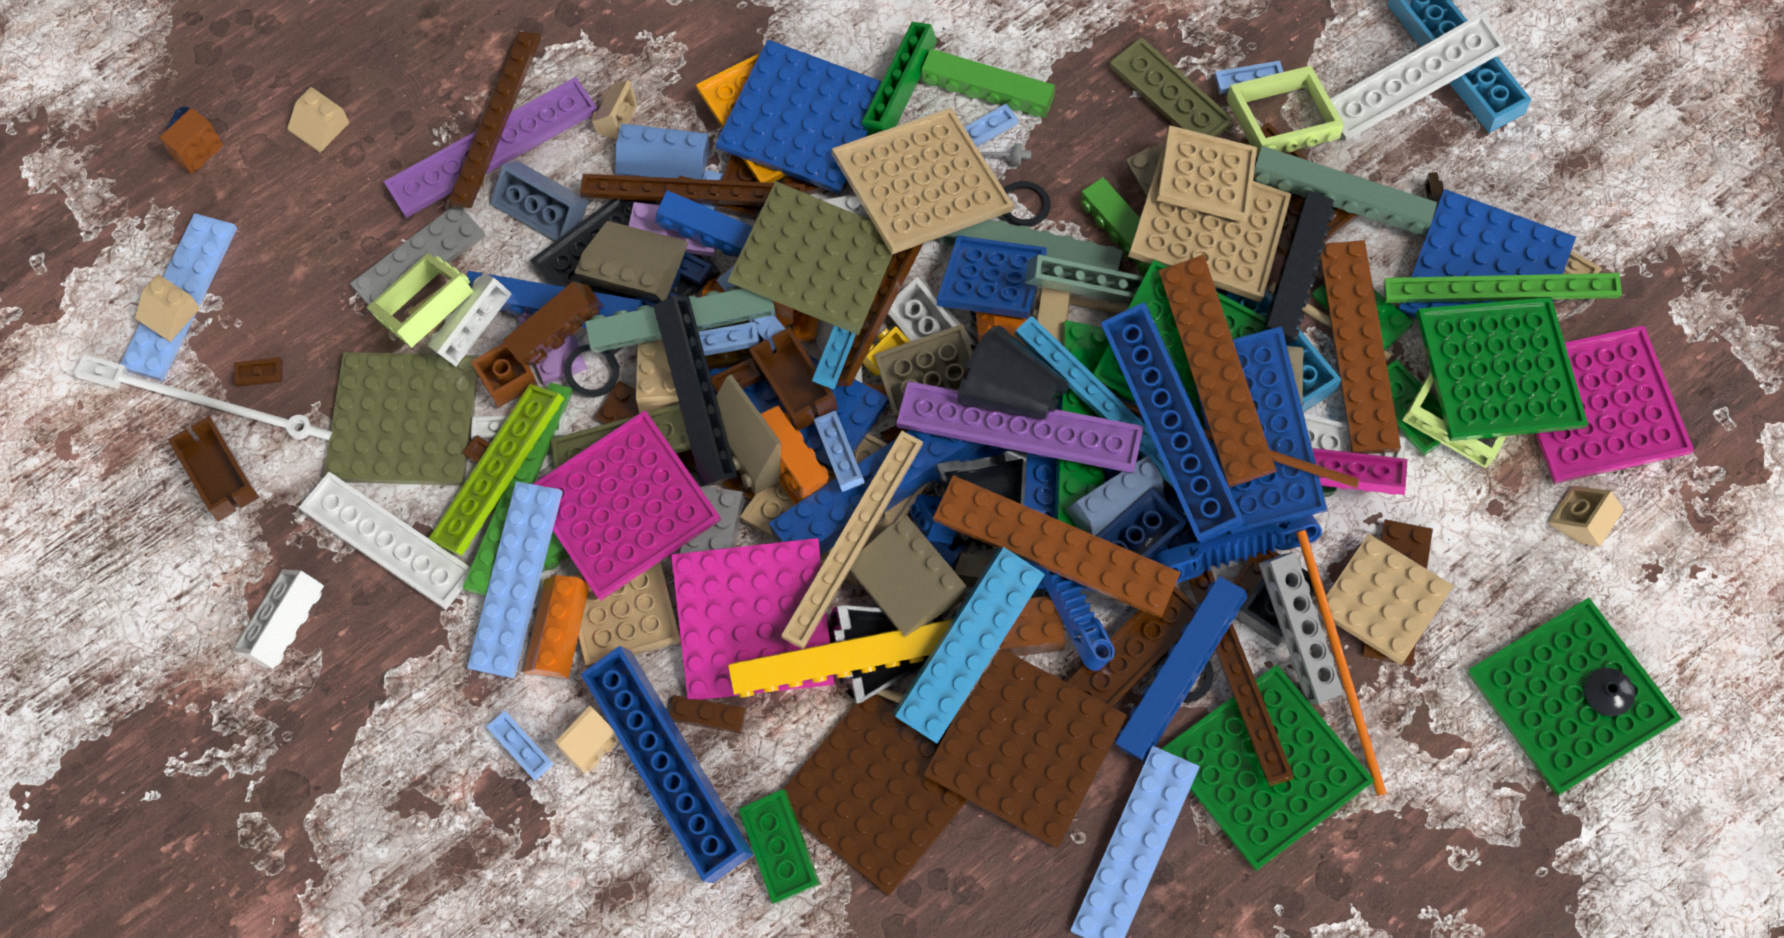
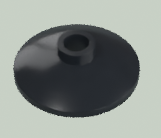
[1584,668,1635,717]

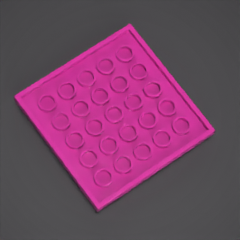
[1535,326,1694,484]
[533,410,722,601]
[672,538,835,700]

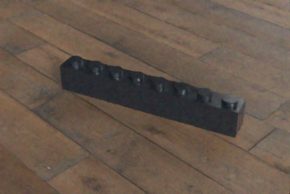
[1261,190,1335,346]
[653,296,737,487]

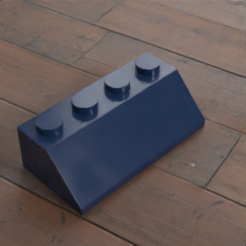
[1097,488,1186,559]

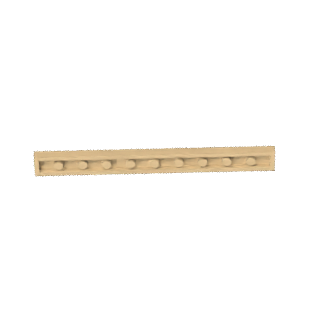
[782,431,923,649]

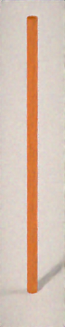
[1296,530,1387,796]

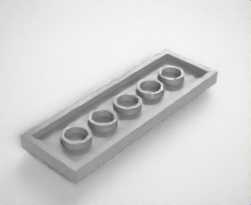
[350,206,486,305]

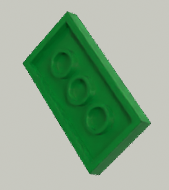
[1312,284,1414,351]
[1387,359,1444,456]
[738,789,821,904]

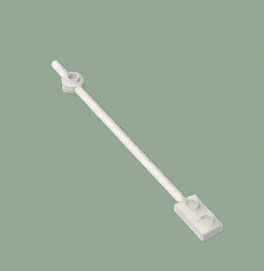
[74,354,332,440]

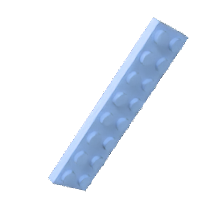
[120,213,237,382]
[467,482,563,679]
[1070,746,1199,938]

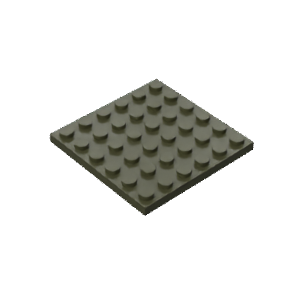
[728,181,893,335]
[323,352,479,486]

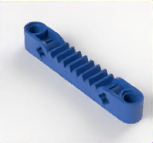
[1034,509,1115,671]
[1153,515,1322,583]

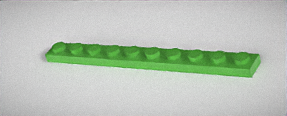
[1383,273,1622,303]
[463,382,573,596]

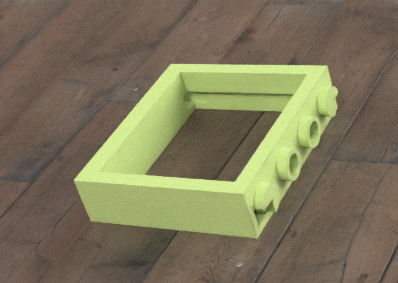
[1226,66,1344,158]
[367,253,474,348]
[1402,369,1506,468]

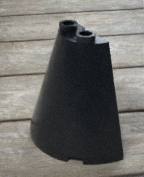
[957,325,1070,419]
[935,450,1027,551]
[829,605,929,704]

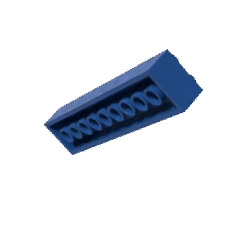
[1100,302,1246,543]
[769,430,986,556]
[580,646,754,883]

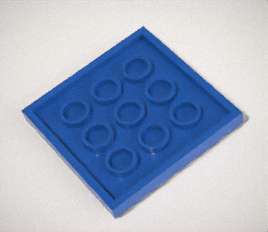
[937,235,1047,319]

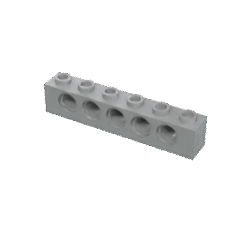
[1259,552,1344,704]

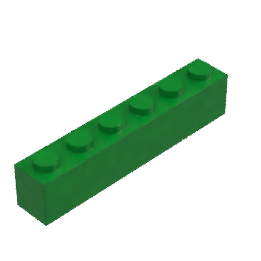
[862,22,937,136]

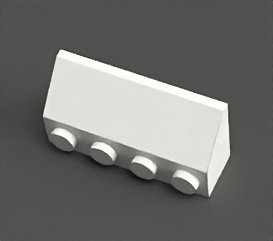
[428,272,512,367]
[888,277,977,352]
[232,569,324,669]

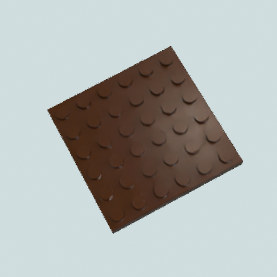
[923,647,1127,849]
[783,694,968,897]

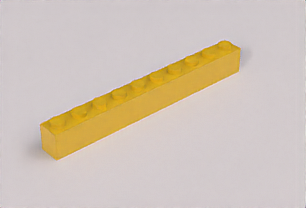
[728,619,952,698]

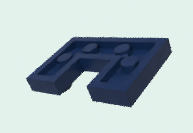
[637,252,712,308]

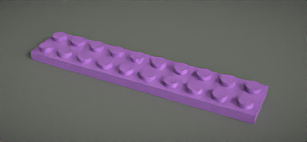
[384,77,598,218]
[897,381,1144,473]

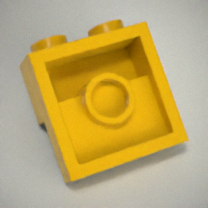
[863,326,910,378]

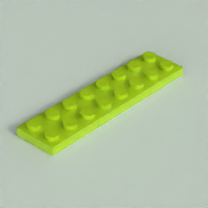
[428,384,564,556]

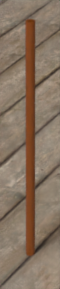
[1121,401,1360,488]

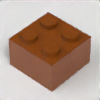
[159,108,223,174]
[470,343,538,408]

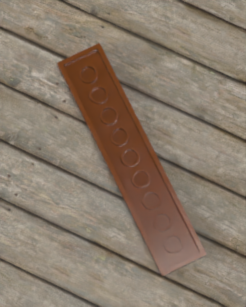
[1319,240,1401,454]
[1159,254,1277,487]
[933,475,1181,618]

